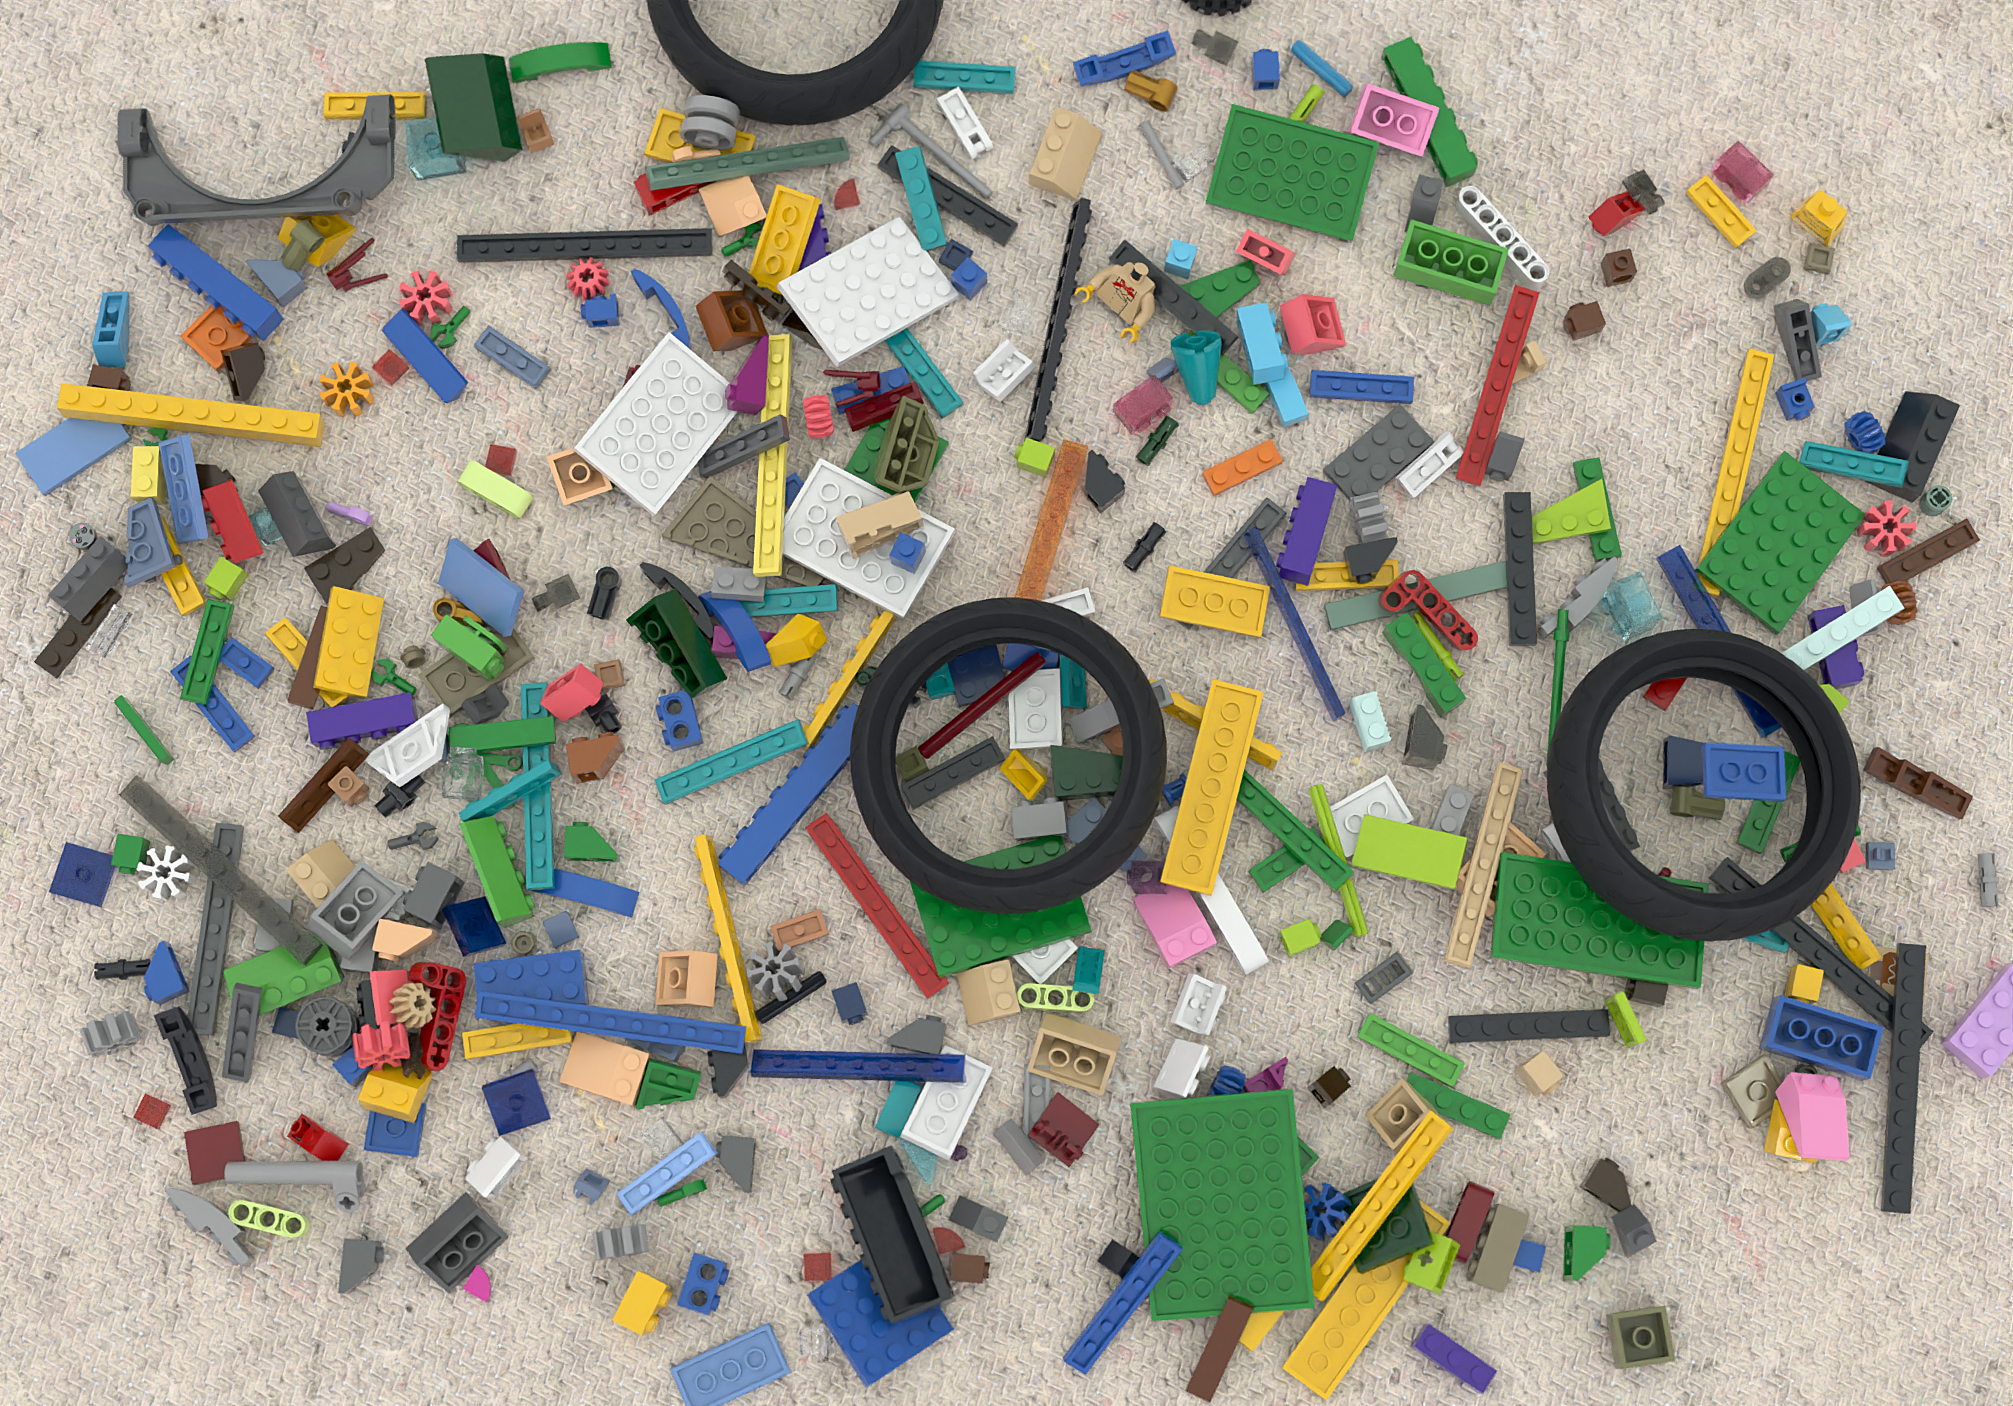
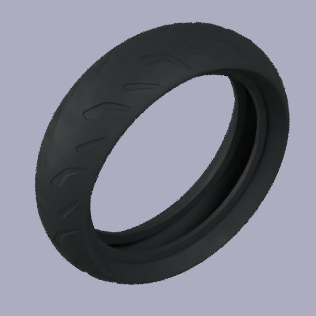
[647,0,944,126]
[850,597,1167,914]
[1547,629,1861,942]

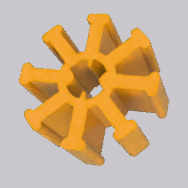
[319,362,374,417]

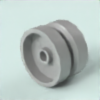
[679,95,740,150]

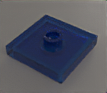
[49,842,115,908]
[442,896,507,957]
[482,1068,551,1136]

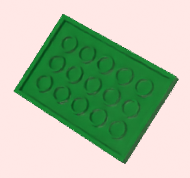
[1205,104,1380,242]
[1694,451,1865,634]
[910,835,1092,978]

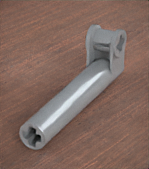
[225,1161,366,1213]

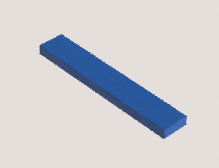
[1063,1231,1183,1375]

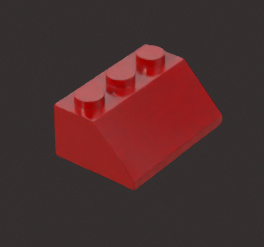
[201,478,264,563]

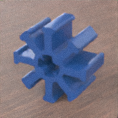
[1304,1182,1352,1241]

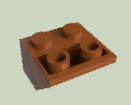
[566,732,625,784]

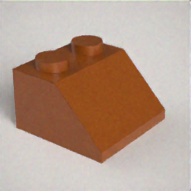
[695,290,768,352]

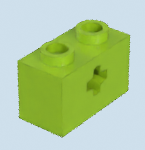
[1403,1231,1460,1296]

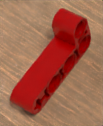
[1378,570,1478,650]
[409,962,466,1071]

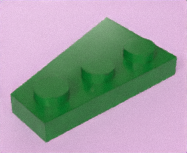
[1180,260,1260,319]

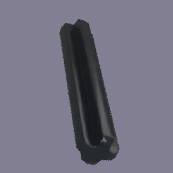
[755,971,827,1024]

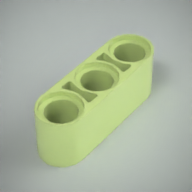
[457,460,534,519]
[1017,983,1094,1014]
[229,1200,311,1238]

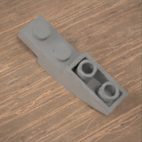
[1537,556,1618,640]
[1069,678,1174,744]
[165,1188,256,1267]

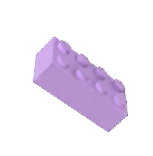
[1940,962,2013,1079]

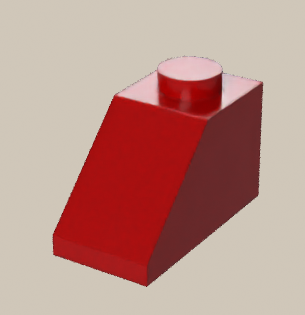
[1588,190,1646,237]

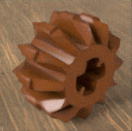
[1881,580,1918,625]

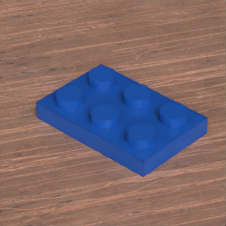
[1702,742,1786,802]

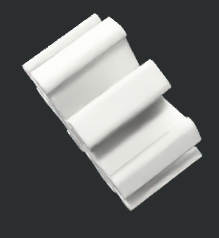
[137,846,196,902]

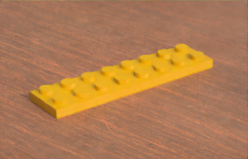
[1160,679,1264,896]
[1281,1201,1451,1401]

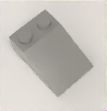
[307,861,404,961]

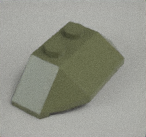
[873,396,939,493]

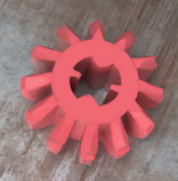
[566,257,610,301]
[803,394,834,439]

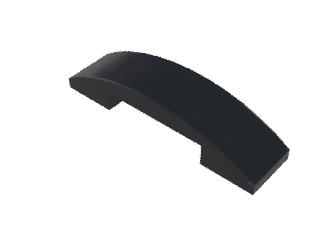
[639,562,714,644]
[154,1006,217,1115]

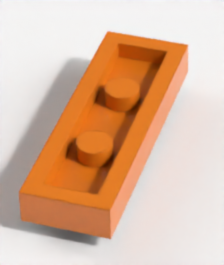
[1202,439,1283,497]

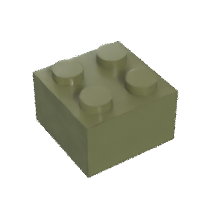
[1606,1306,1676,1369]

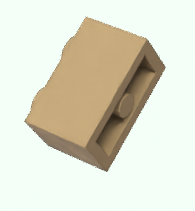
[1514,1050,1564,1096]

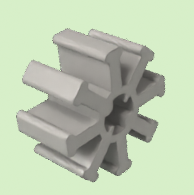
[1349,492,1389,544]
[747,942,805,1001]
[80,1011,141,1058]
[592,1224,649,1260]

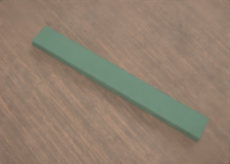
[645,137,850,190]
[1324,561,1507,631]

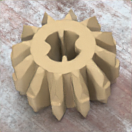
[389,983,437,1028]

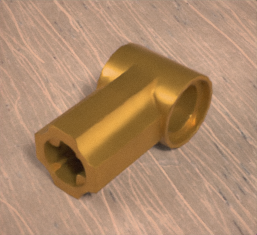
[1124,70,1178,112]
[433,597,485,627]

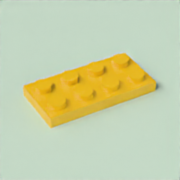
[644,108,757,163]
[749,184,821,295]
[1159,565,1270,638]
[313,586,384,699]

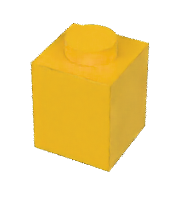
[1785,964,1824,1004]

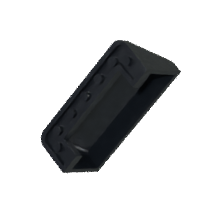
[830,1145,956,1325]

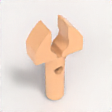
[672,146,721,162]

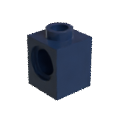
[831,982,868,1026]

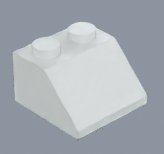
[465,1136,528,1200]

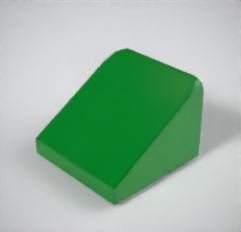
[1320,920,1353,951]

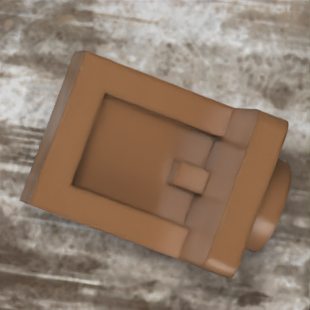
[517,108,555,153]
[328,766,370,807]

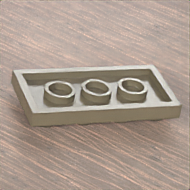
[418,625,535,718]

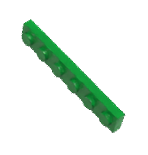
[1236,769,1354,892]

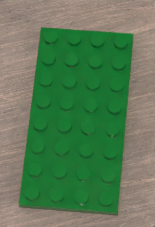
[1490,852,1709,989]

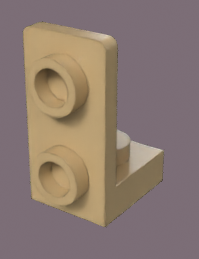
[1486,340,1547,385]

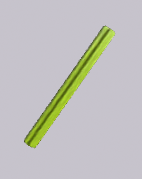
[1308,784,1369,937]

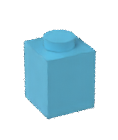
[1164,239,1198,279]

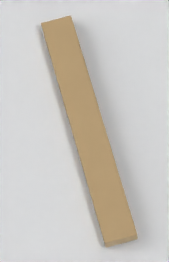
[1443,762,1524,970]

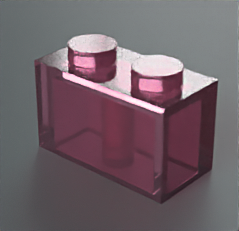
[1711,141,1774,204]
[1113,374,1173,434]

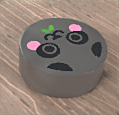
[69,523,97,550]

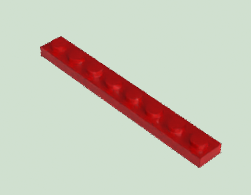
[1455,285,1540,487]
[805,813,949,1000]

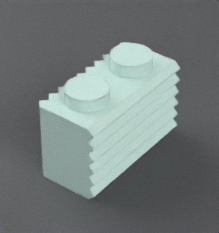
[1349,691,1392,752]

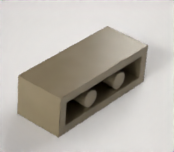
[1467,1204,1530,1293]

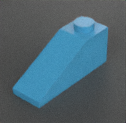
[92,291,129,367]

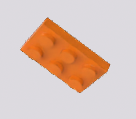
[180,306,256,372]

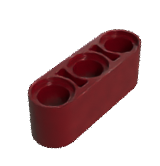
[1445,1180,1495,1264]

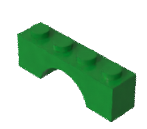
[1382,613,1466,718]

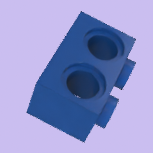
[655,690,704,752]
[677,1253,730,1315]

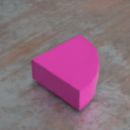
[463,1265,491,1302]

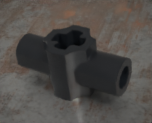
[585,693,622,734]
[374,775,426,818]

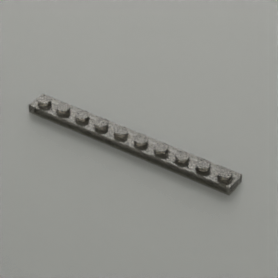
[119,775,323,965]

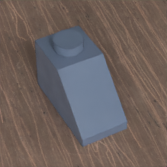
[246,259,307,307]

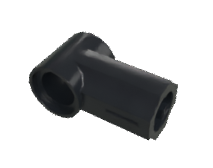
[587,566,622,621]

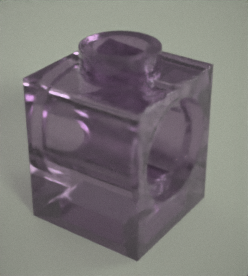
[1127,861,1167,894]

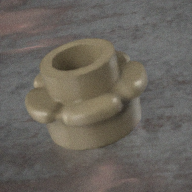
[400,645,426,669]
[511,931,537,957]

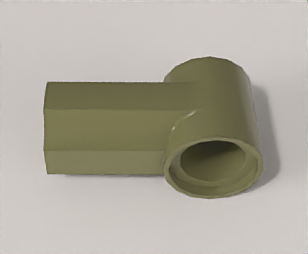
[281,219,325,271]
[1670,786,1726,820]

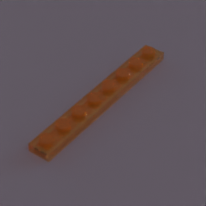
[1015,439,1088,601]

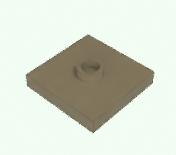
[1721,1054,1783,1129]

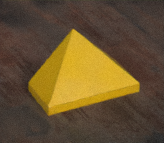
[999,749,1047,801]

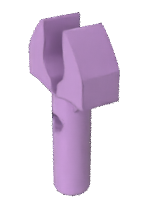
[326,502,374,526]

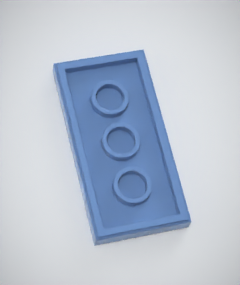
[15,418,132,496]
[158,435,209,544]
[438,538,524,637]
[670,1322,792,1406]

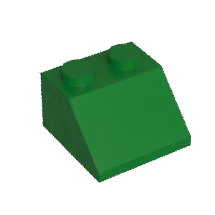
[1563,1225,1611,1282]

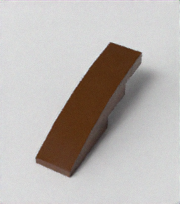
[1863,747,1973,819]

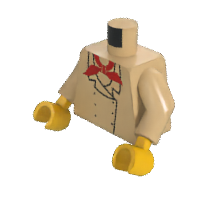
[1075,262,1155,343]

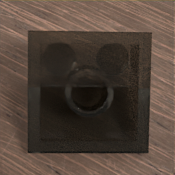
[1402,704,1447,770]

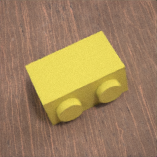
[131,446,166,504]

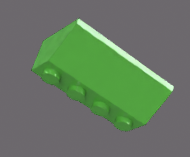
[1393,219,1509,306]
[459,816,536,928]
[223,933,344,1015]

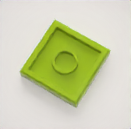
[1605,991,1647,1048]

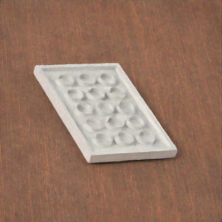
[777,216,959,367]
[572,332,737,516]
[782,458,955,619]

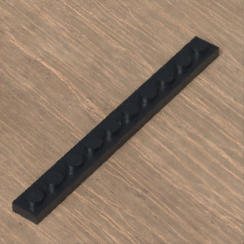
[1024,197,1092,442]
[457,228,713,263]
[1709,857,1934,1048]
[1881,943,1926,1214]

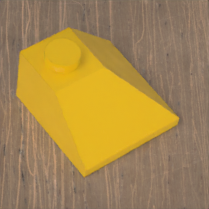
[1764,1099,1817,1164]

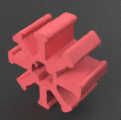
[399,270,453,326]
[1857,500,1916,557]
[352,1021,410,1071]

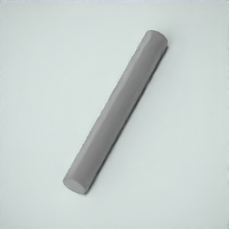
[1140,120,1184,190]

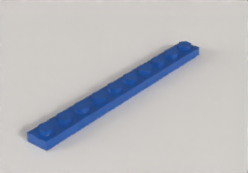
[474,990,746,1054]

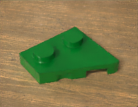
[635,1058,701,1109]

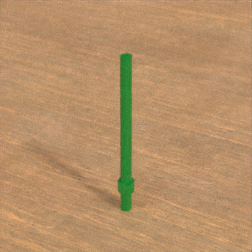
[1546,609,1570,766]

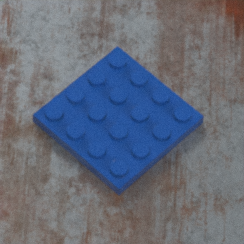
[807,1260,954,1388]

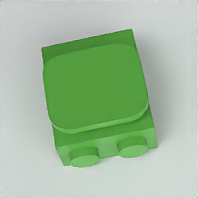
[431,614,507,682]

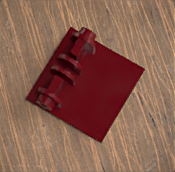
[1027,1092,1100,1168]

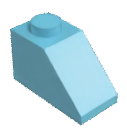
[1811,304,1852,346]

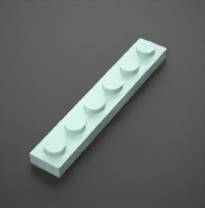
[1782,586,1905,671]

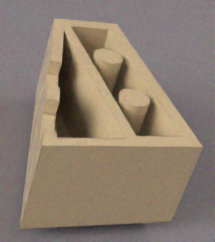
[836,491,924,559]

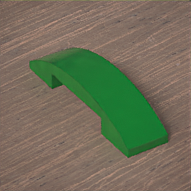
[509,42,612,83]

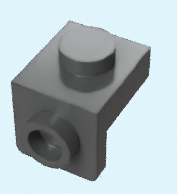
[461,683,509,725]

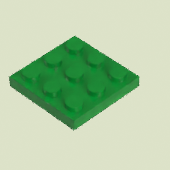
[844,417,949,503]

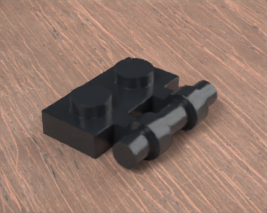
[356,980,377,1030]

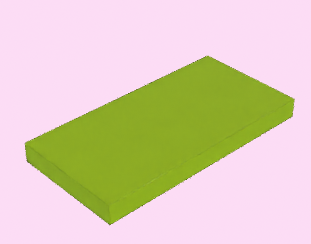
[1351,814,1468,890]

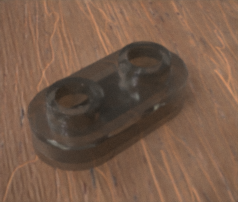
[1744,257,1791,299]

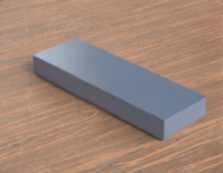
[473,325,551,390]

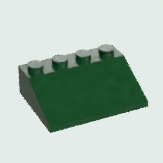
[425,53,523,162]

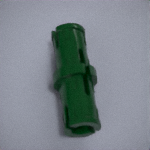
[1136,416,1179,466]

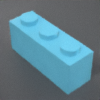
[1237,302,1288,385]

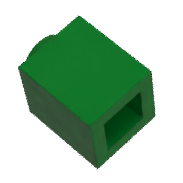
[111,834,150,875]

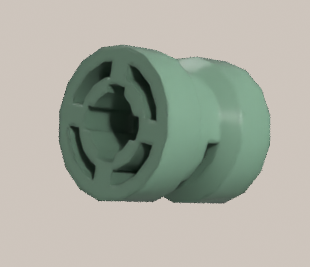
[1919,485,1952,517]

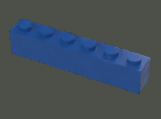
[147,224,284,342]

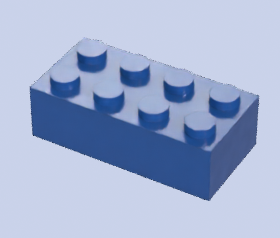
[474,950,589,1005]
[1759,995,1884,1081]

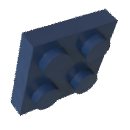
[948,645,1009,707]

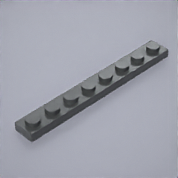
[188,823,244,1036]

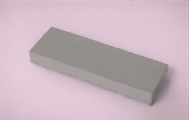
[1023,1064,1051,1145]

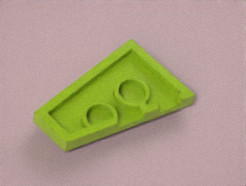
[1532,479,1611,545]

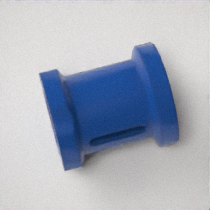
[1162,774,1187,806]

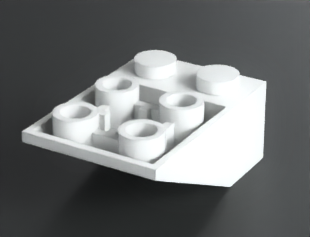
[1152,1038,1210,1099]

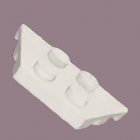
[364,704,450,787]

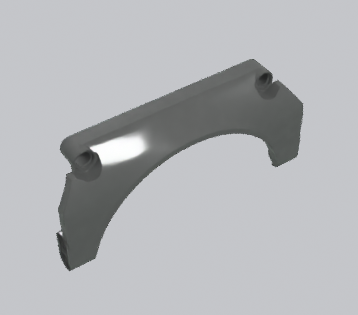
[118,94,396,226]

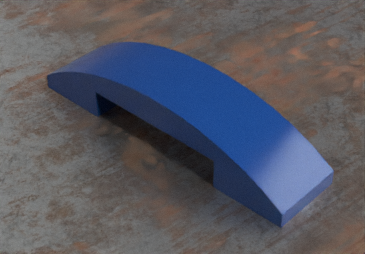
[1073,30,1176,86]
[631,269,692,351]
[698,591,771,672]
[531,869,639,918]

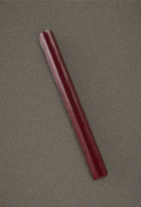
[918,652,1046,759]

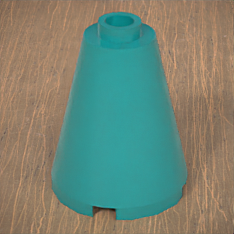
[1170,330,1222,405]

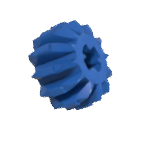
[1844,410,1885,454]
[1207,1065,1246,1096]

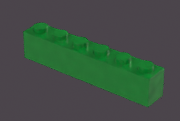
[1381,36,1478,187]

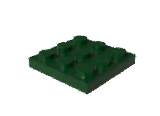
[1339,1178,1434,1274]

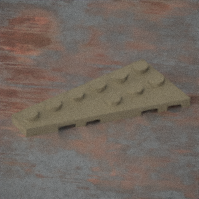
[662,476,826,587]

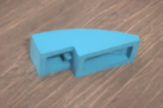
[1264,367,1309,427]

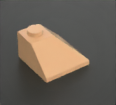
[699,176,767,237]

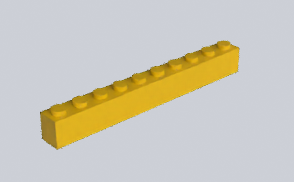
[57,383,325,447]

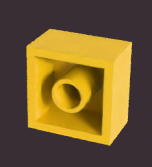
[612,1271,673,1335]

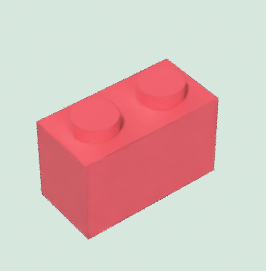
[1236,229,1297,276]
[540,663,604,722]

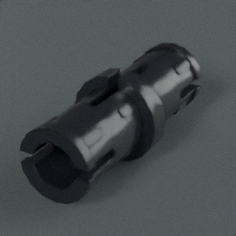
[1123,522,1166,573]
[94,959,151,980]

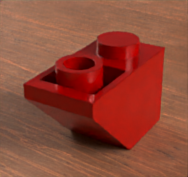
[287,1113,349,1161]

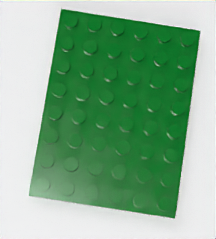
[1130,1088,1315,1321]

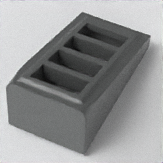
[1355,951,1414,1005]

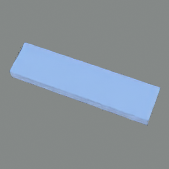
[617,1131,718,1216]

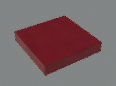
[184,1121,246,1185]

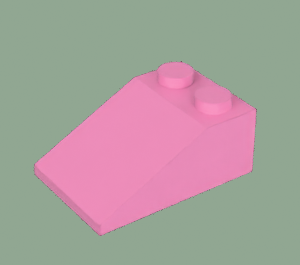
[1347,83,1439,157]
[1132,884,1217,970]
[1775,1072,1850,1161]

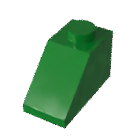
[564,822,620,862]

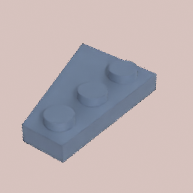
[124,497,176,588]
[1062,797,1147,873]

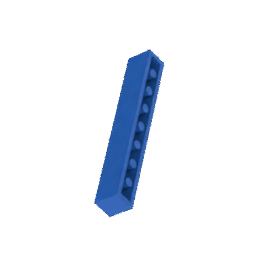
[718,702,858,887]

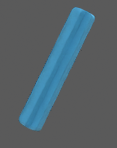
[1291,40,1353,97]

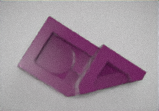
[1243,1057,1288,1092]

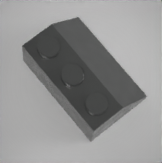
[258,471,336,557]
[48,536,128,622]
[405,1192,509,1294]

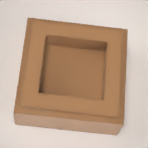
[594,659,625,691]

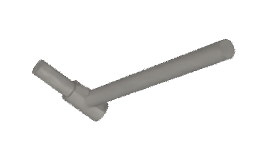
[868,103,993,199]

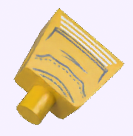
[1790,190,1848,247]

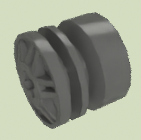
[295,997,361,1058]

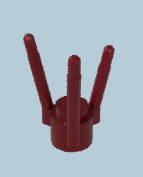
[326,238,388,292]
[823,370,881,407]

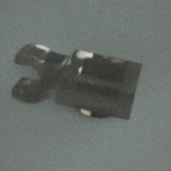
[1191,29,1239,66]
[1622,169,1665,215]
[532,573,580,612]
[401,1032,426,1079]

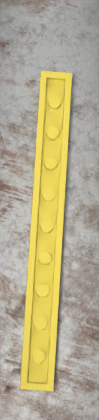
[753,334,793,577]

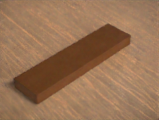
[1877,518,1980,584]
[288,605,328,710]
[278,737,370,833]
[1186,1295,1254,1402]

